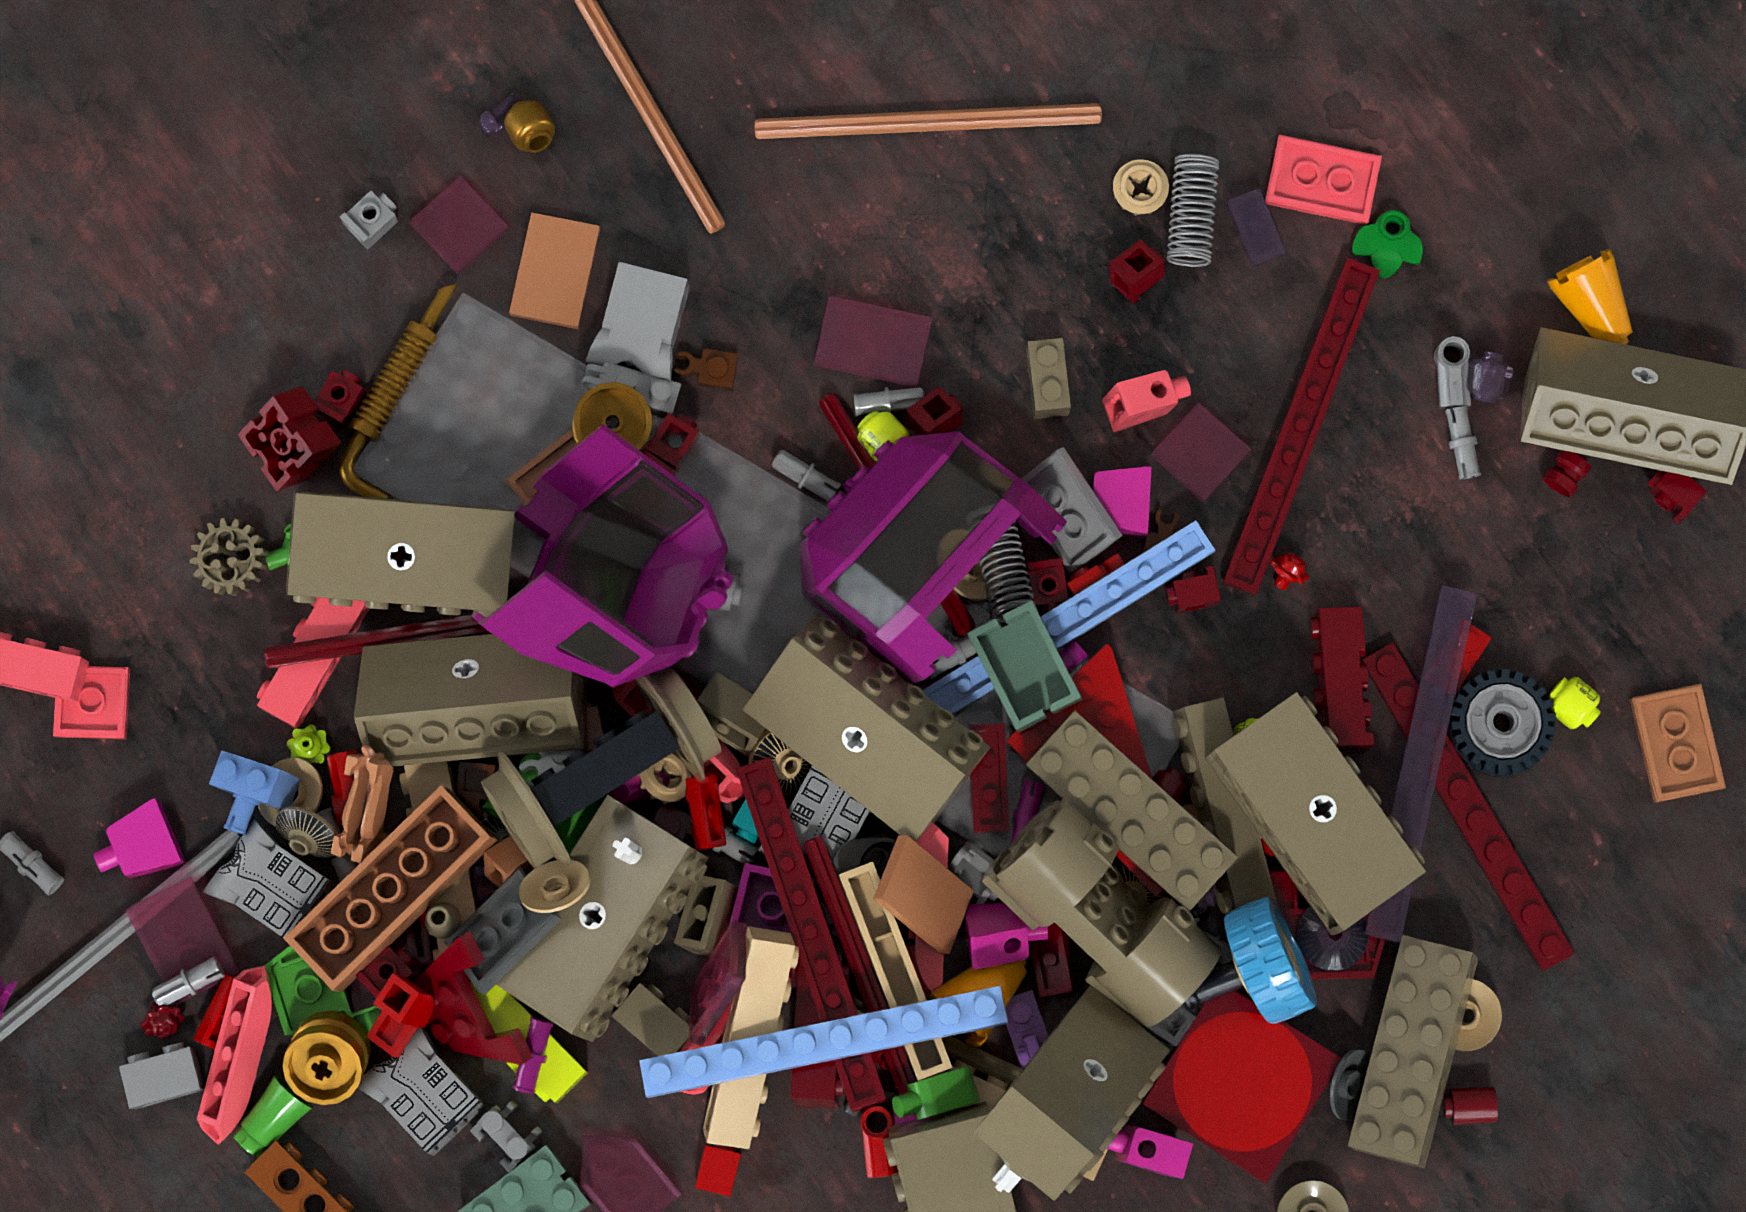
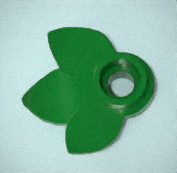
[1352,210,1423,279]

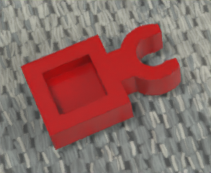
[1067,554,1125,598]

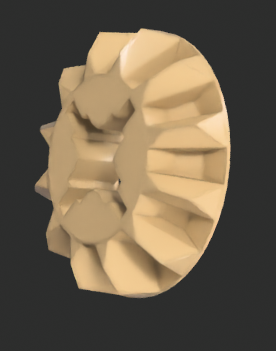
[1113,159,1169,215]
[637,752,692,805]

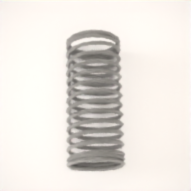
[1166,154,1219,267]
[970,510,1036,624]

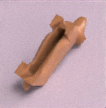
[331,744,393,864]

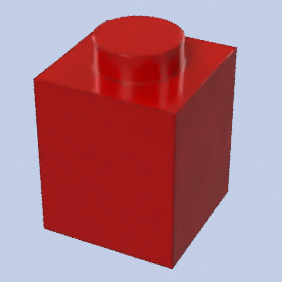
[695,1144,742,1197]

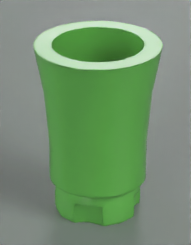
[233,1075,313,1158]

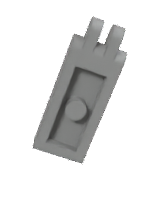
[581,362,681,418]

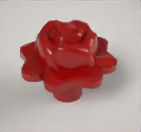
[1270,552,1310,590]

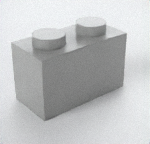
[119,1042,205,1109]

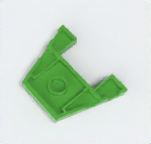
[264,946,382,1035]

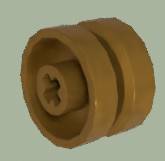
[572,382,652,452]
[282,1011,371,1105]

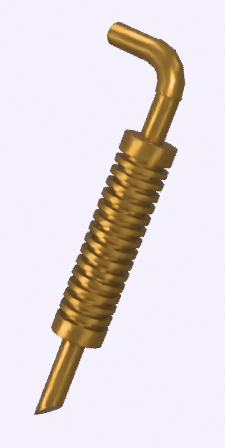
[338,284,458,499]

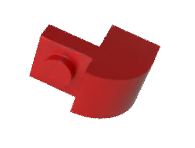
[366,973,434,1058]

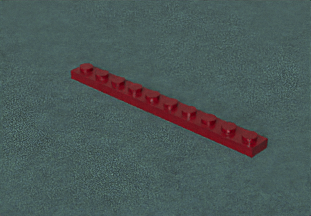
[1222,258,1380,596]
[1361,643,1575,972]
[736,757,887,1113]

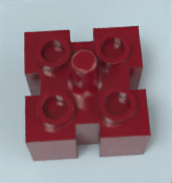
[237,386,341,492]

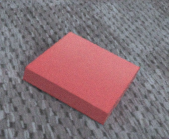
[53,666,130,739]

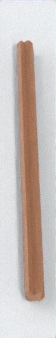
[574,0,725,234]
[754,103,1102,139]

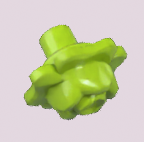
[287,724,331,764]

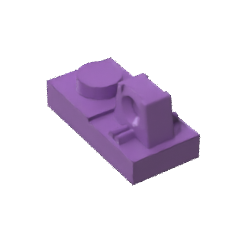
[1005,990,1048,1069]

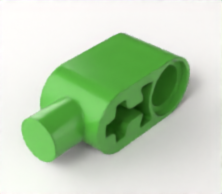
[892,1066,980,1121]

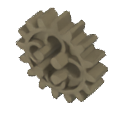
[189,518,268,596]

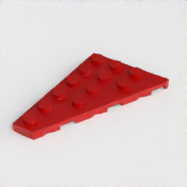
[1006,644,1163,897]

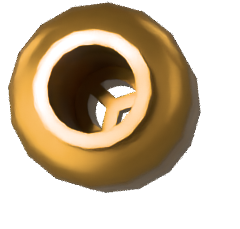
[504,100,555,153]

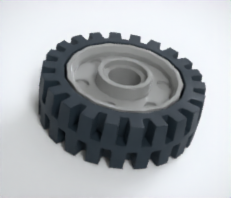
[1447,669,1556,777]

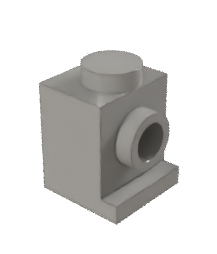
[340,190,398,250]

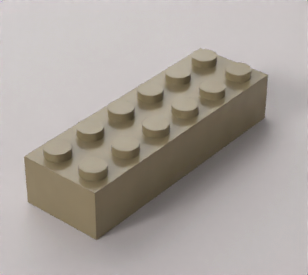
[1026,711,1238,911]
[1348,935,1479,1169]

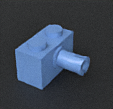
[209,751,301,835]

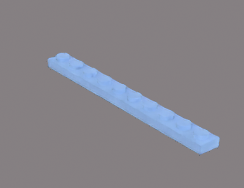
[923,521,1215,715]
[639,986,1008,1098]

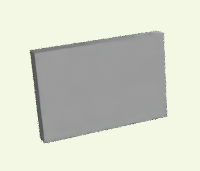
[1021,447,1122,574]

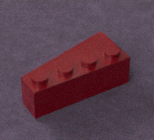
[1310,607,1374,754]
[791,954,851,1109]

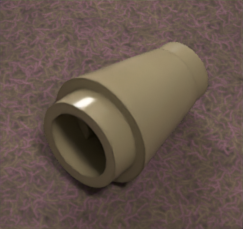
[425,902,461,938]

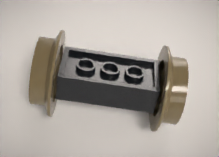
[481,667,722,869]

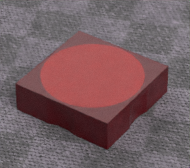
[1140,991,1342,1183]

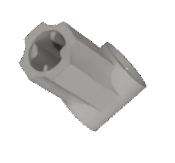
[1434,336,1471,409]

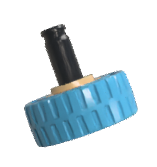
[1184,897,1317,1024]

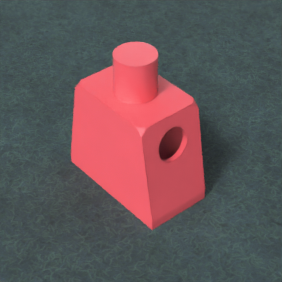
[1102,370,1191,432]

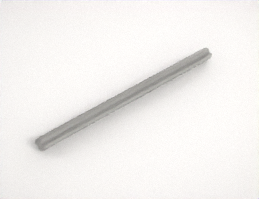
[0,830,241,1042]

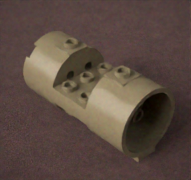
[981,798,1221,1027]

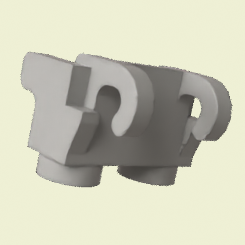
[948,840,998,904]
[470,1100,543,1173]

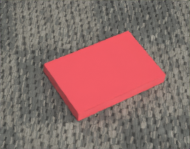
[1264,134,1382,225]

